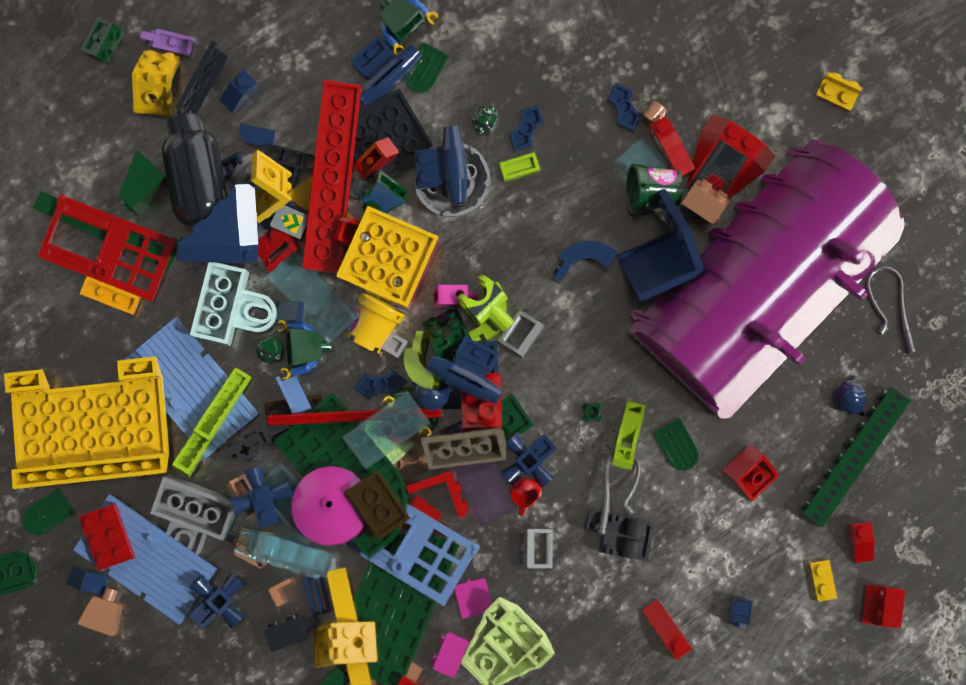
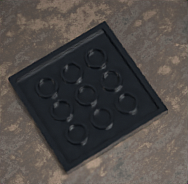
[353,88,434,184]

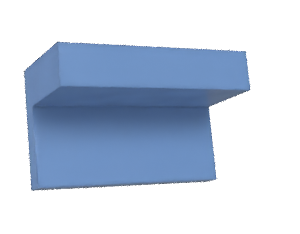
[276,376,312,414]

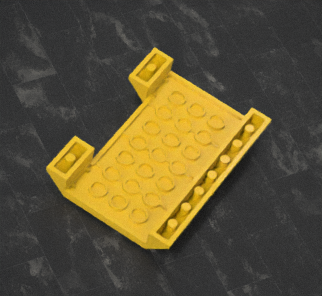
[4,357,169,489]

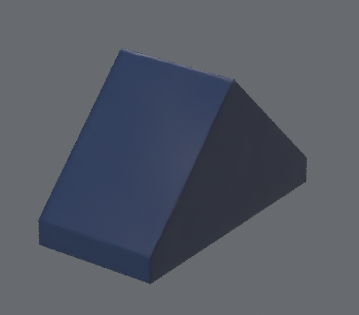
[67,566,110,595]

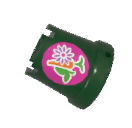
[626,164,683,214]

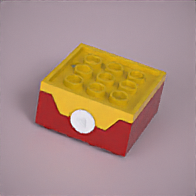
[336,206,440,311]

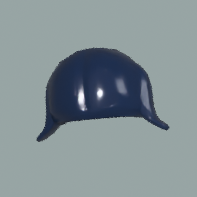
[833,375,866,416]
[412,382,454,411]

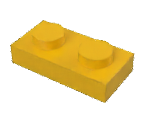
[809,560,837,602]

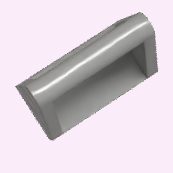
[497,310,544,358]
[517,529,553,568]

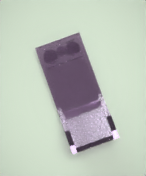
[439,420,516,526]

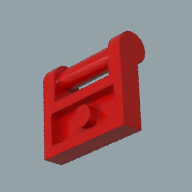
[258,227,300,273]

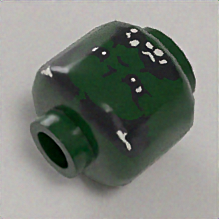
[471,104,499,134]
[255,336,285,363]

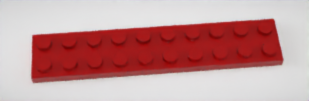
[302,80,361,274]

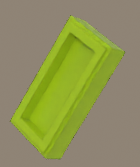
[499,152,540,182]

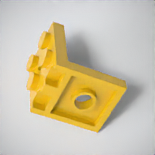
[132,50,180,117]
[251,150,292,223]
[313,622,377,668]

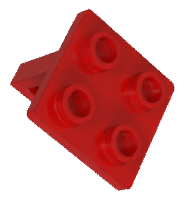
[862,584,905,628]

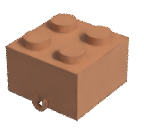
[681,179,730,225]

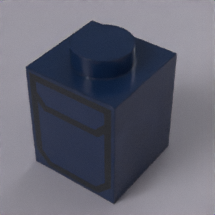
[728,598,753,628]

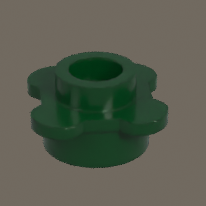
[582,402,602,422]

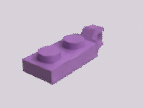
[140,29,194,57]

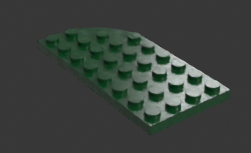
[274,392,408,560]
[336,534,460,685]

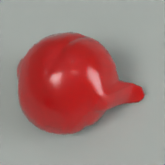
[510,478,542,516]

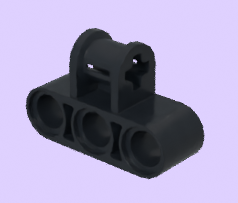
[264,145,314,188]

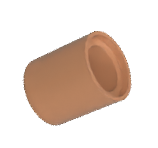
[642,101,667,124]

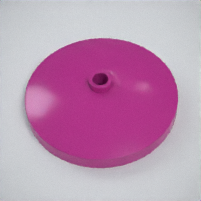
[292,467,366,546]

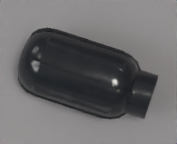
[162,114,228,226]

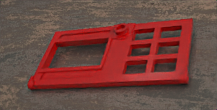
[38,194,178,302]

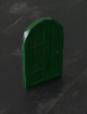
[406,42,450,93]
[653,418,699,471]
[22,488,76,535]

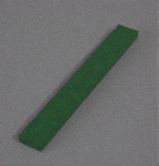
[33,191,177,271]

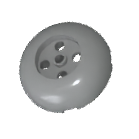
[413,142,490,217]

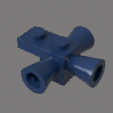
[501,432,557,488]
[230,466,293,529]
[188,573,244,629]

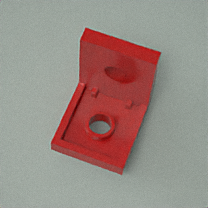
[406,471,469,518]

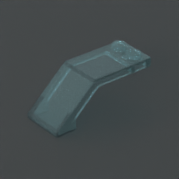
[267,252,358,343]

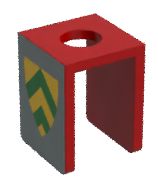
[270,205,308,243]

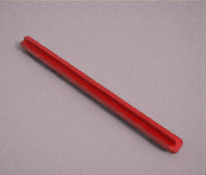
[267,408,441,426]

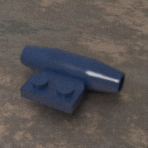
[350,36,422,106]
[415,126,468,205]
[426,337,503,404]

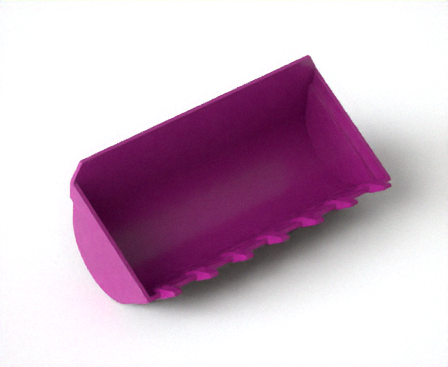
[627,139,904,419]

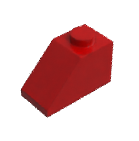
[354,137,400,179]
[848,522,875,563]

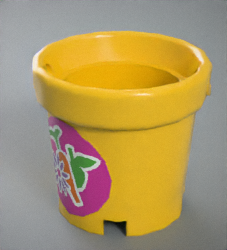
[346,292,406,353]

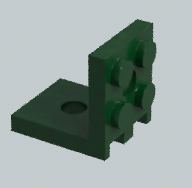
[422,307,471,362]

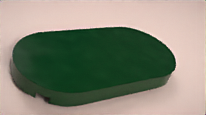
[0,551,38,595]

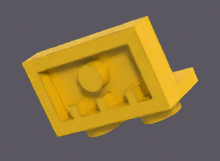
[815,72,862,112]

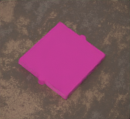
[455,578,492,619]

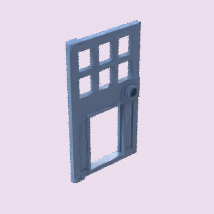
[343,504,480,606]

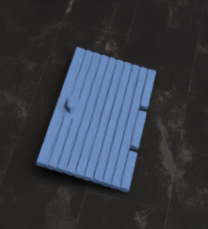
[124,317,259,459]
[73,494,217,625]

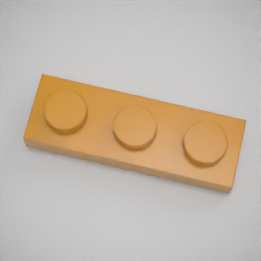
[80,277,141,315]

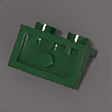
[81,17,123,63]

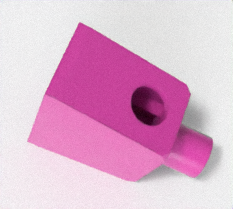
[433,285,478,309]

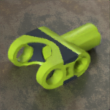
[457,275,514,333]

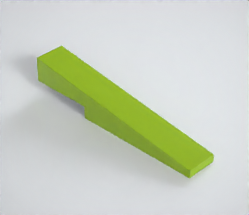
[172,367,252,478]

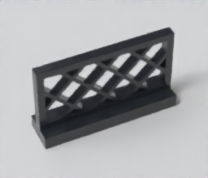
[176,41,230,115]

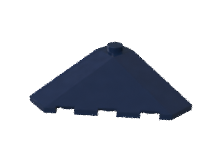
[176,182,258,263]

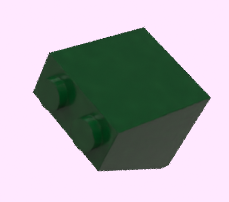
[118,150,168,215]

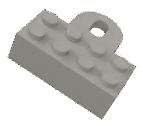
[150,474,235,555]

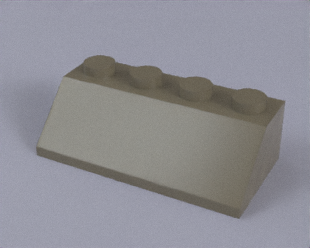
[421,428,506,470]

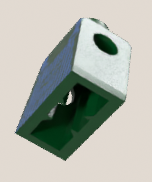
[362,170,408,214]

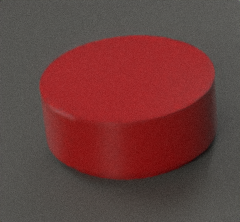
[478,401,498,422]

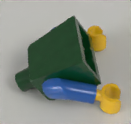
[380,0,438,55]
[277,320,331,379]

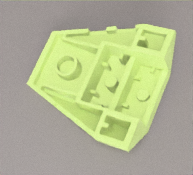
[461,597,555,685]

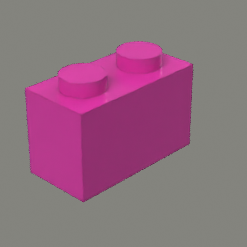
[431,631,470,678]

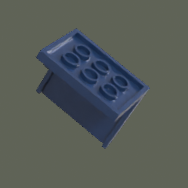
[617,189,705,301]

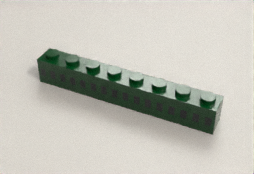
[800,387,911,527]

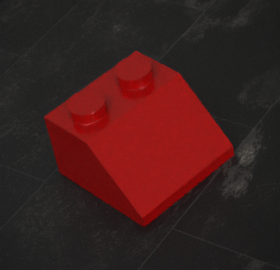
[723,444,780,502]

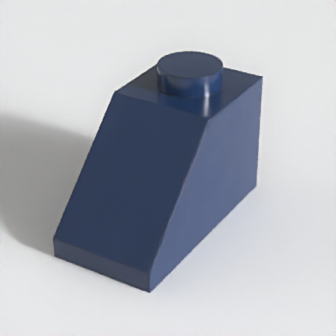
[219,69,260,114]

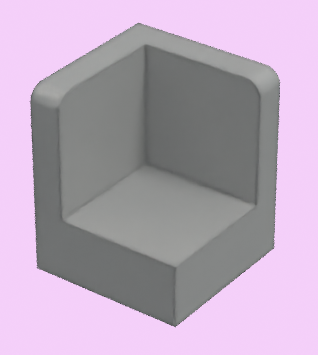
[381,333,408,360]

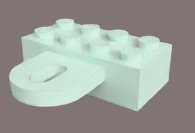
[190,262,277,346]

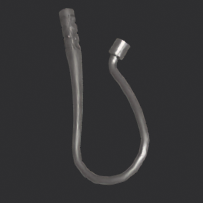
[866,266,915,354]
[598,451,641,536]

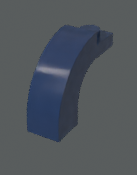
[553,241,618,284]

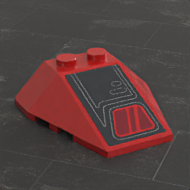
[686,114,775,199]

